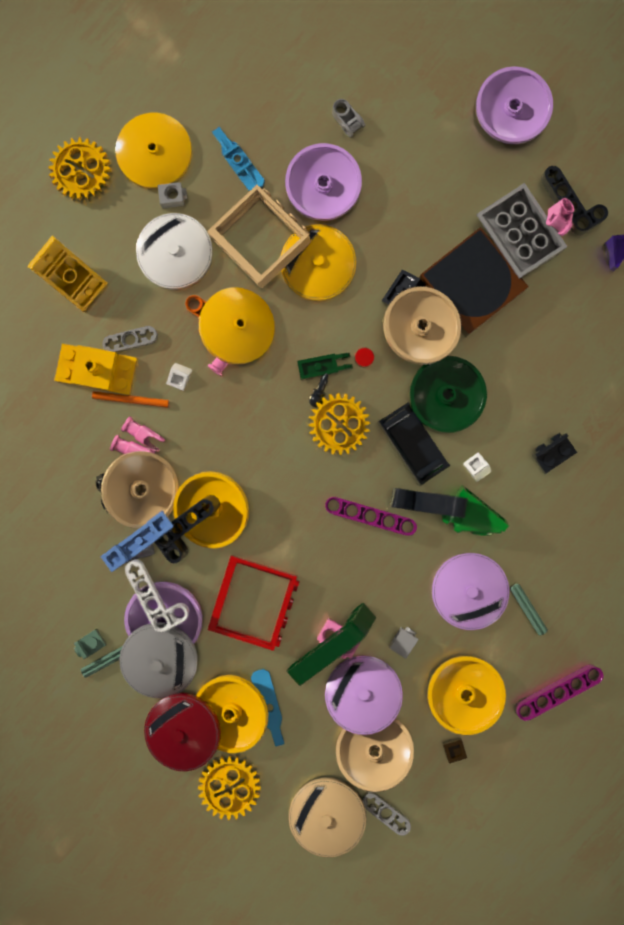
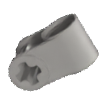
[332,99,366,138]

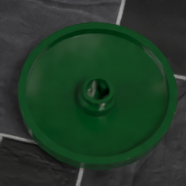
[409,356,487,433]

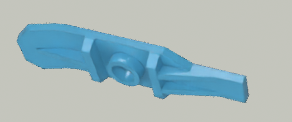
[212,127,265,191]
[251,669,284,747]

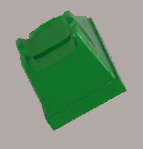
[442,485,509,536]

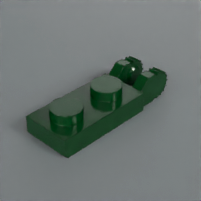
[297,352,353,380]

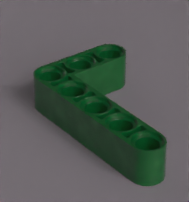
[286,603,376,686]

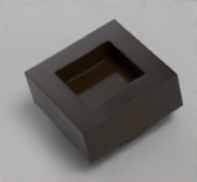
[443,738,467,764]

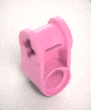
[546,198,574,236]

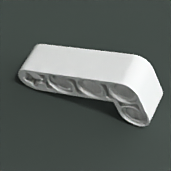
[125,559,189,632]

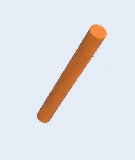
[92,391,169,408]

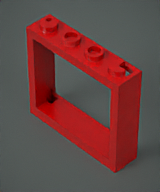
[207,555,300,651]

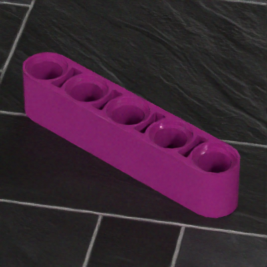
[325,497,417,536]
[514,665,604,721]

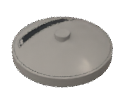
[120,623,198,698]

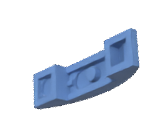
[100,511,174,572]

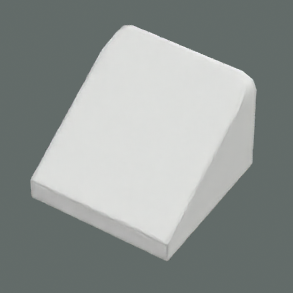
[166,363,192,391]
[463,452,492,482]

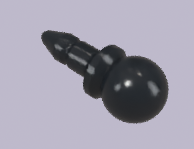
[309,373,328,408]

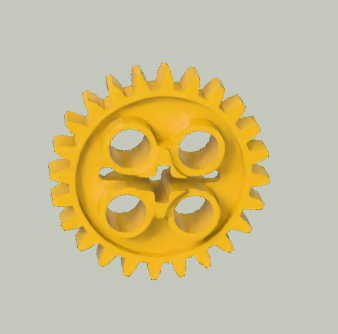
[48,137,111,201]
[308,393,370,455]
[198,755,261,820]

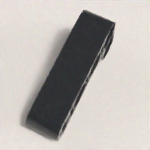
[541,166,608,235]
[390,488,468,518]
[155,495,220,563]

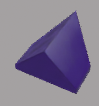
[604,234,624,272]

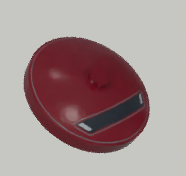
[144,693,221,772]

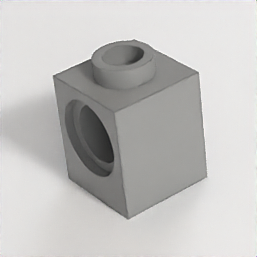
[158,182,187,208]
[389,627,419,659]

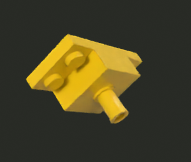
[27,236,107,312]
[54,344,138,395]

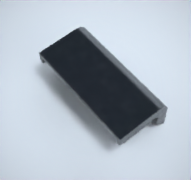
[377,402,450,486]

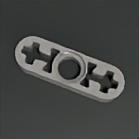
[102,326,158,353]
[362,792,411,836]

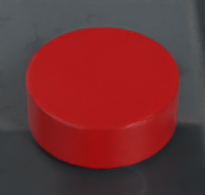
[355,348,374,367]

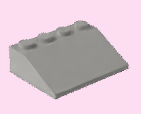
[476,183,567,278]

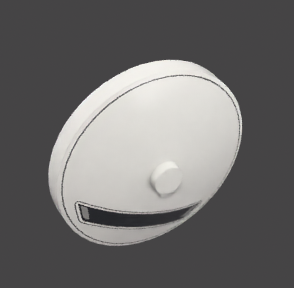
[136,213,213,290]

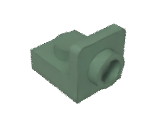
[74,629,107,659]

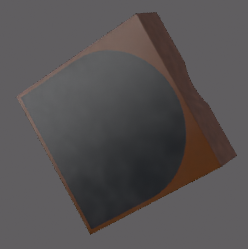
[419,227,529,337]

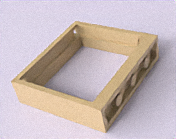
[207,185,311,289]

